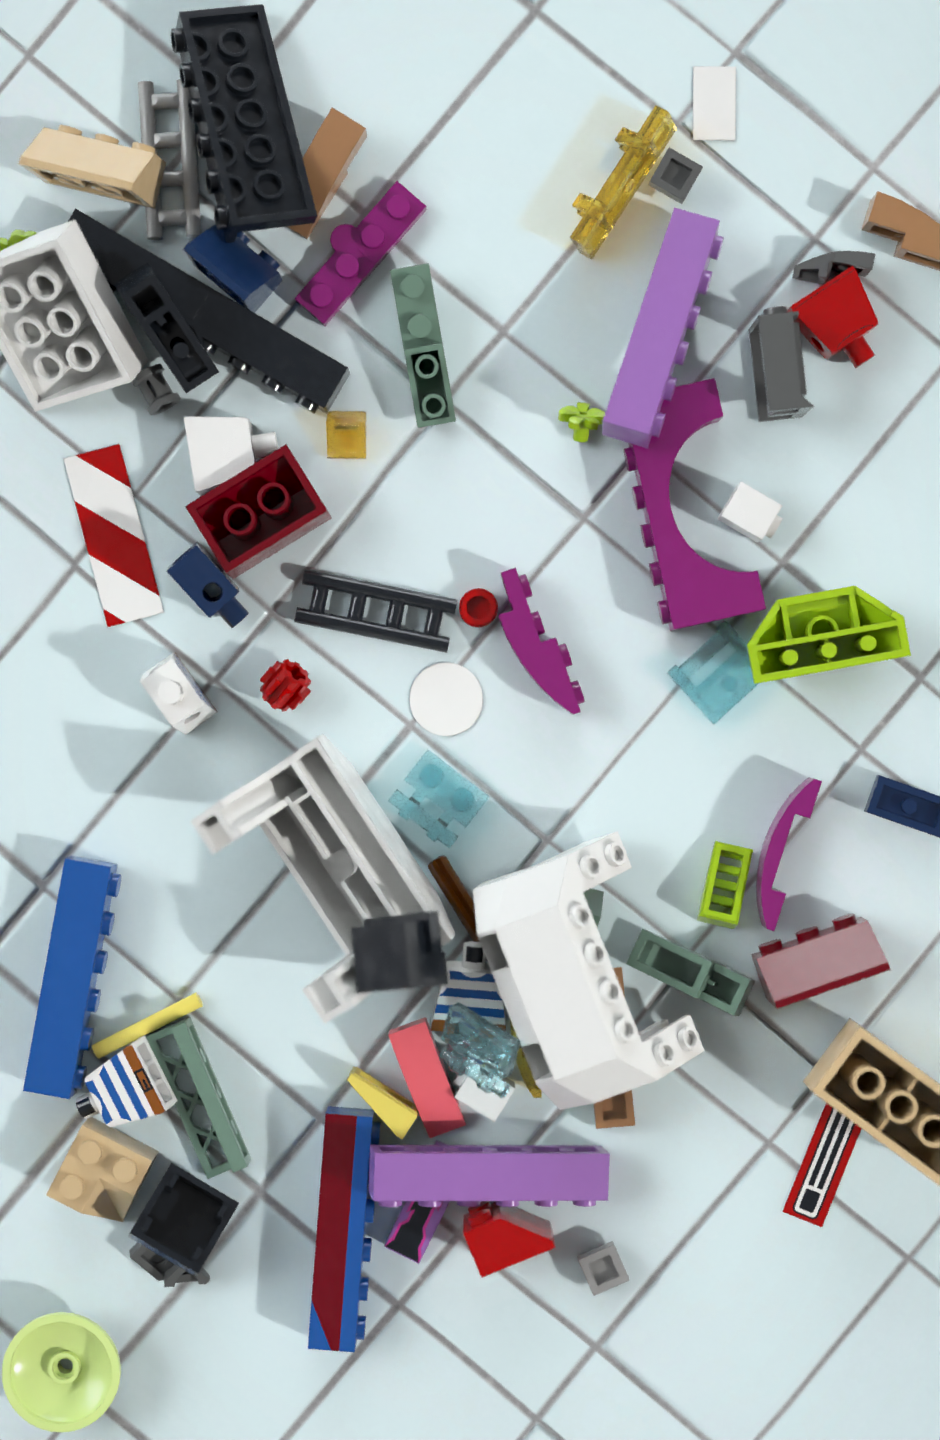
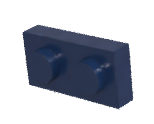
[864,775,940,838]

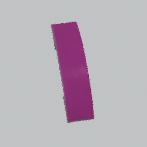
[756,778,822,931]

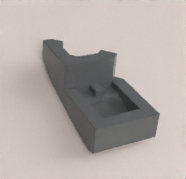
[792,251,875,285]
[129,1242,210,1287]

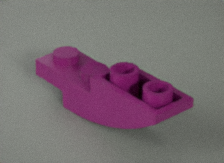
[498,568,585,715]

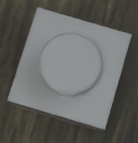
[577,1241,629,1296]

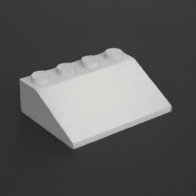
[0,220,148,412]

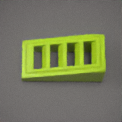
[697,841,753,929]

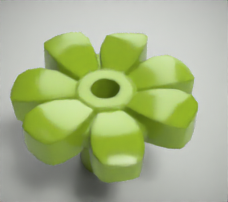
[558,402,605,442]

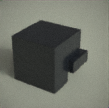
[351,911,448,993]

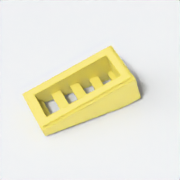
[347,1066,418,1140]

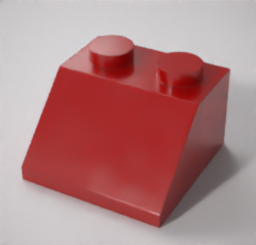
[463,1201,556,1278]

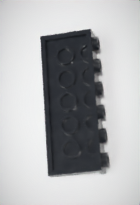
[171,4,317,243]

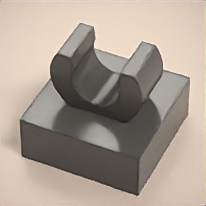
[648,147,703,204]

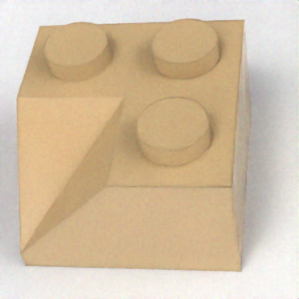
[46,1117,159,1222]

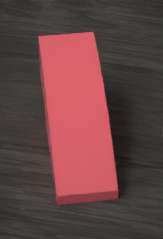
[388,1017,466,1138]

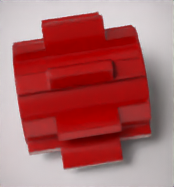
[260,659,311,712]

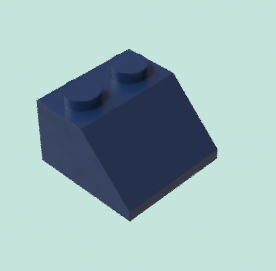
[183,224,283,313]

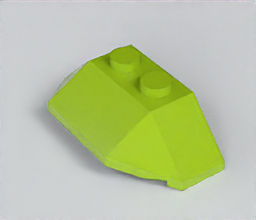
[747,586,911,684]

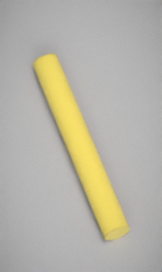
[92,992,203,1059]

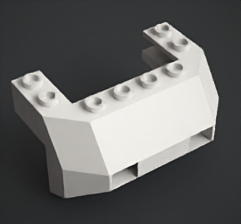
[191,734,455,1023]
[473,831,704,1110]

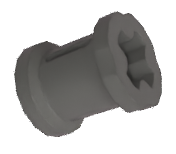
[132,364,181,416]

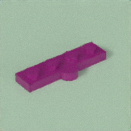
[295,181,427,326]

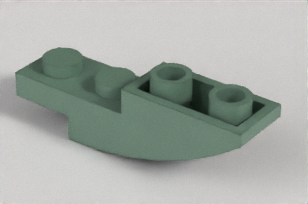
[390,263,456,428]

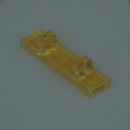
[570,105,677,259]

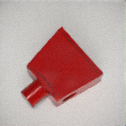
[787,266,878,369]

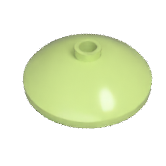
[2,1312,121,1432]

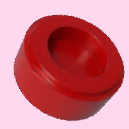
[459,588,498,628]

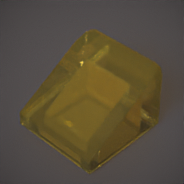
[326,411,367,459]

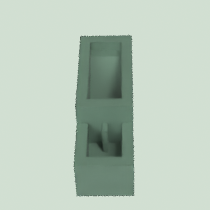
[626,929,756,1016]

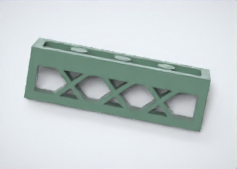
[146,1017,251,1179]

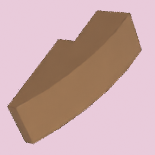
[287,107,367,239]
[861,191,940,271]

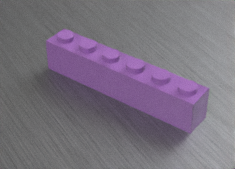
[602,208,724,448]
[369,1145,610,1207]

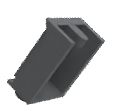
[749,306,814,422]

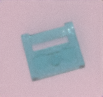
[667,620,759,724]

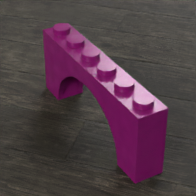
[624,378,766,631]

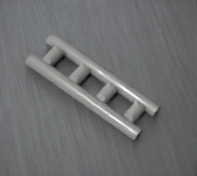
[138,79,201,240]

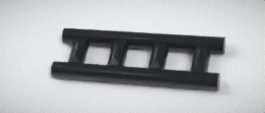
[294,569,458,653]

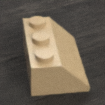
[19,125,166,209]

